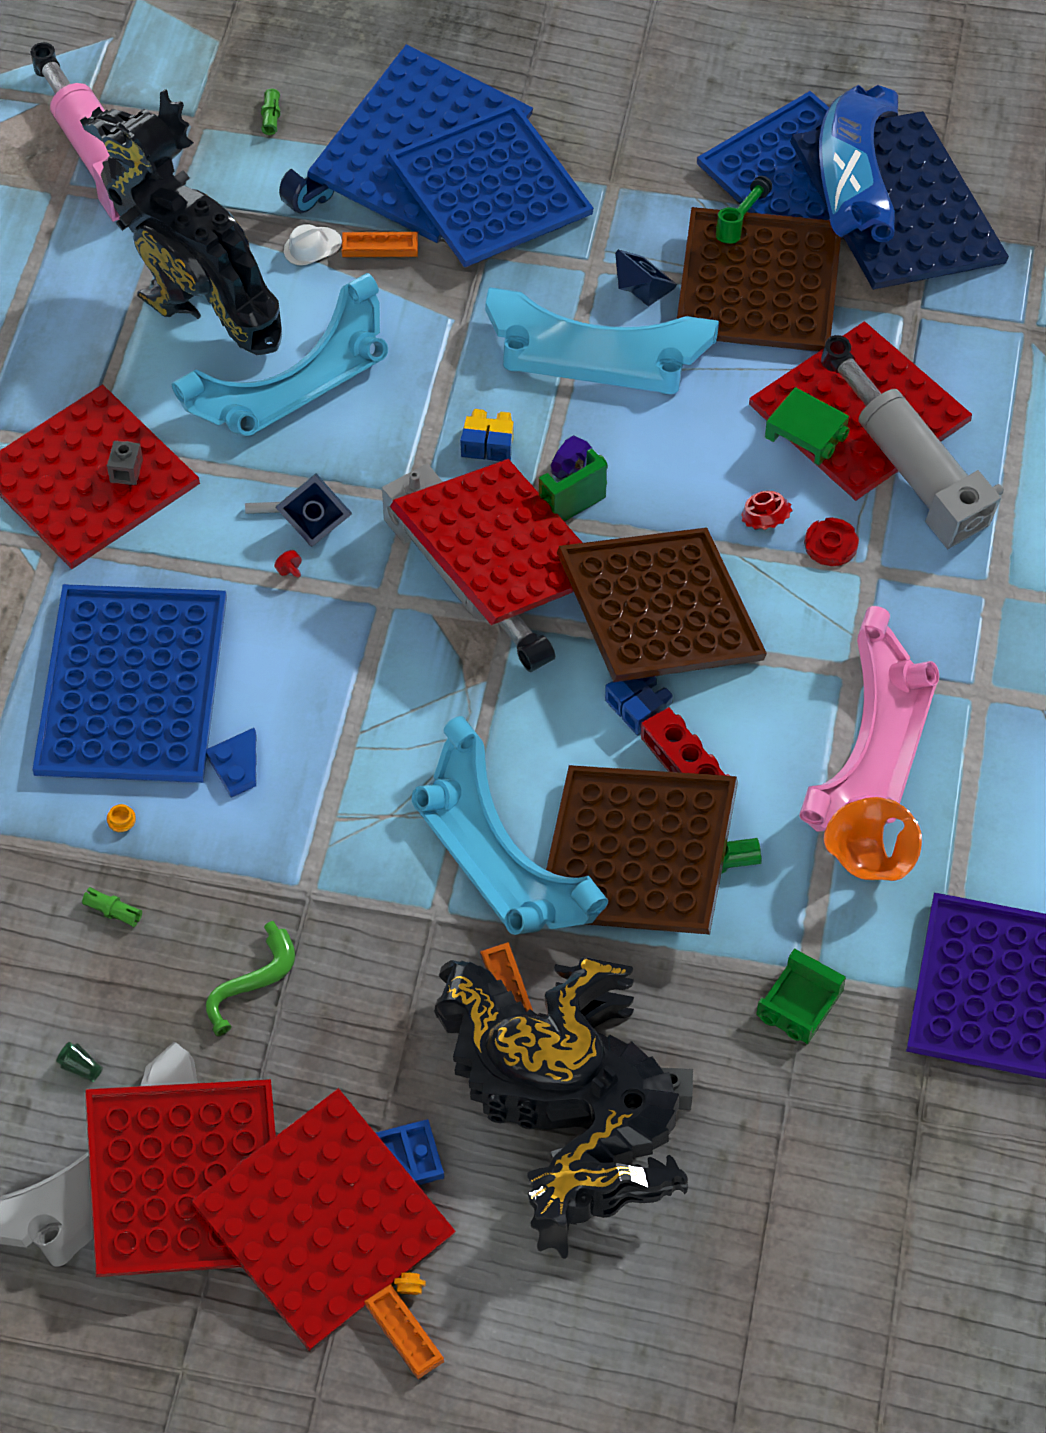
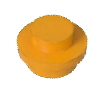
[107,804,136,832]
[394,1272,426,1295]

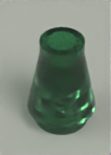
[56,1042,103,1082]

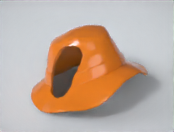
[824,797,922,881]

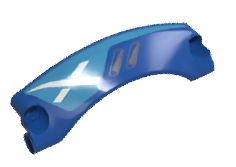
[819,85,898,242]

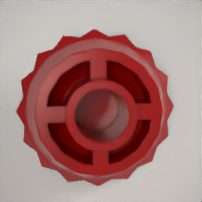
[741,491,793,530]

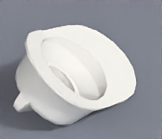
[284,224,342,265]

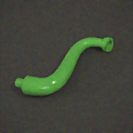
[206,921,295,1036]

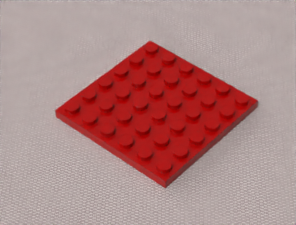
[749,321,972,501]
[0,384,200,569]
[390,459,583,625]
[85,1079,276,1277]
[191,1088,456,1351]

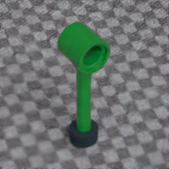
[716,176,772,243]

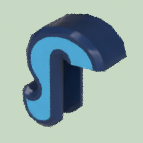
[279,169,334,214]

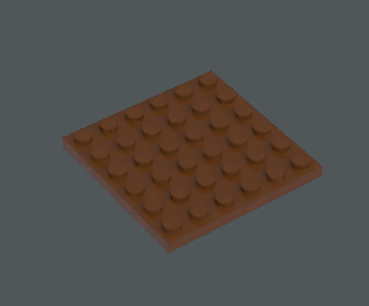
[677,207,841,351]
[557,527,767,682]
[546,765,738,935]

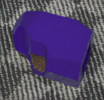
[551,435,593,478]

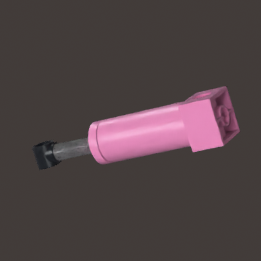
[30,42,120,222]

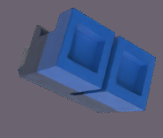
[605,676,673,736]

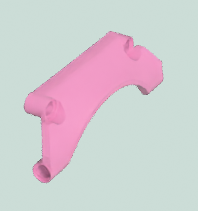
[799,606,939,832]

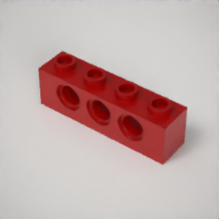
[641,707,730,776]

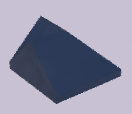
[615,249,677,307]
[275,473,352,547]

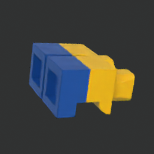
[460,409,514,461]

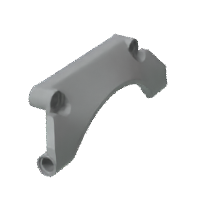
[0,1042,198,1267]

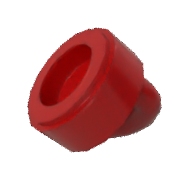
[274,550,302,578]

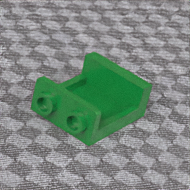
[765,387,850,466]
[539,448,608,522]
[756,948,846,1044]

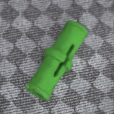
[261,89,281,135]
[82,887,142,927]

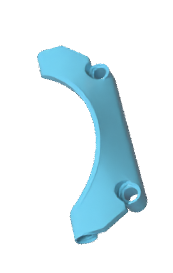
[171,273,388,436]
[485,287,719,394]
[412,716,608,935]

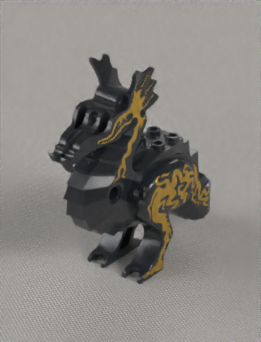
[80,89,282,355]
[434,958,688,1259]

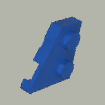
[207,728,257,798]
[376,1119,444,1185]

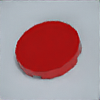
[804,517,859,566]

